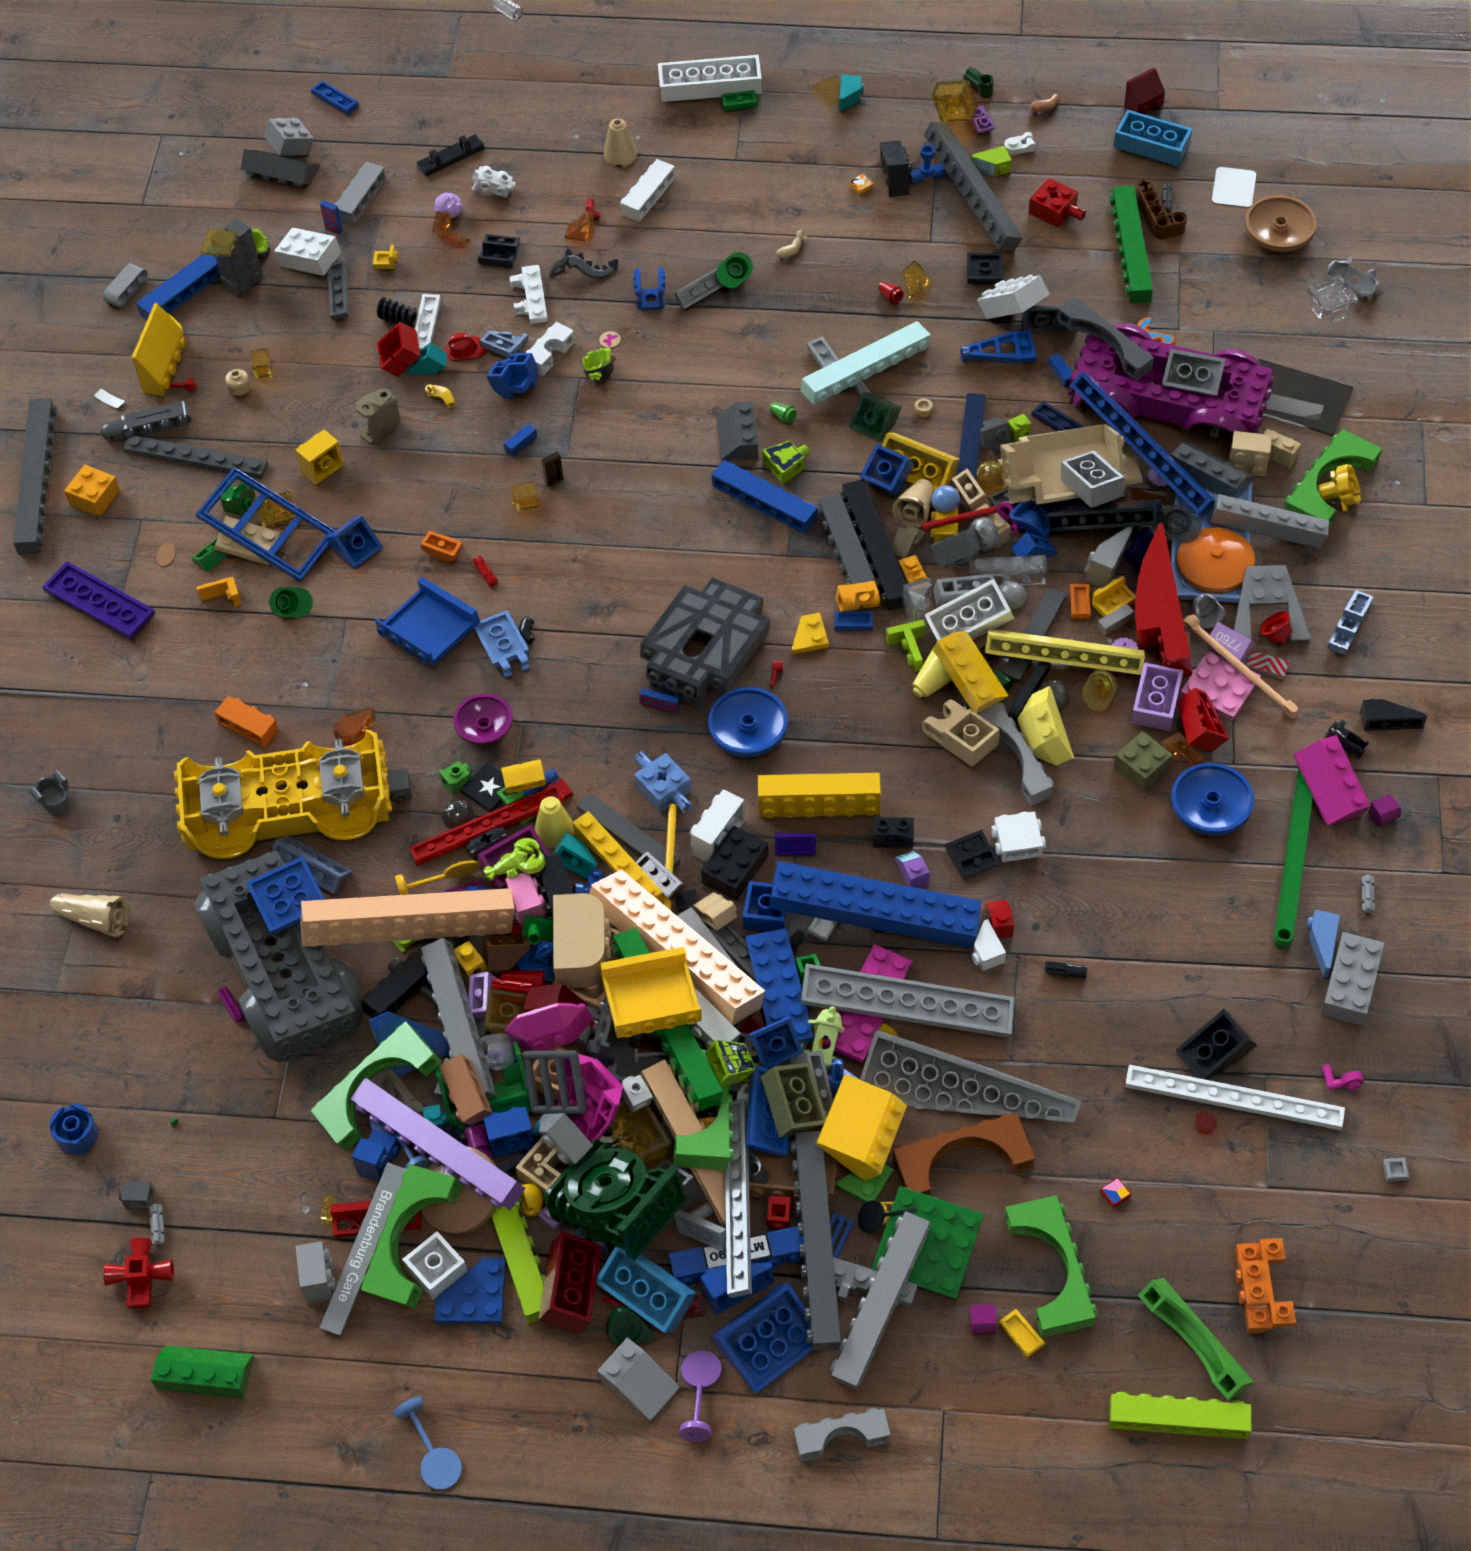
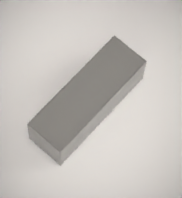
[1097,604,1134,636]

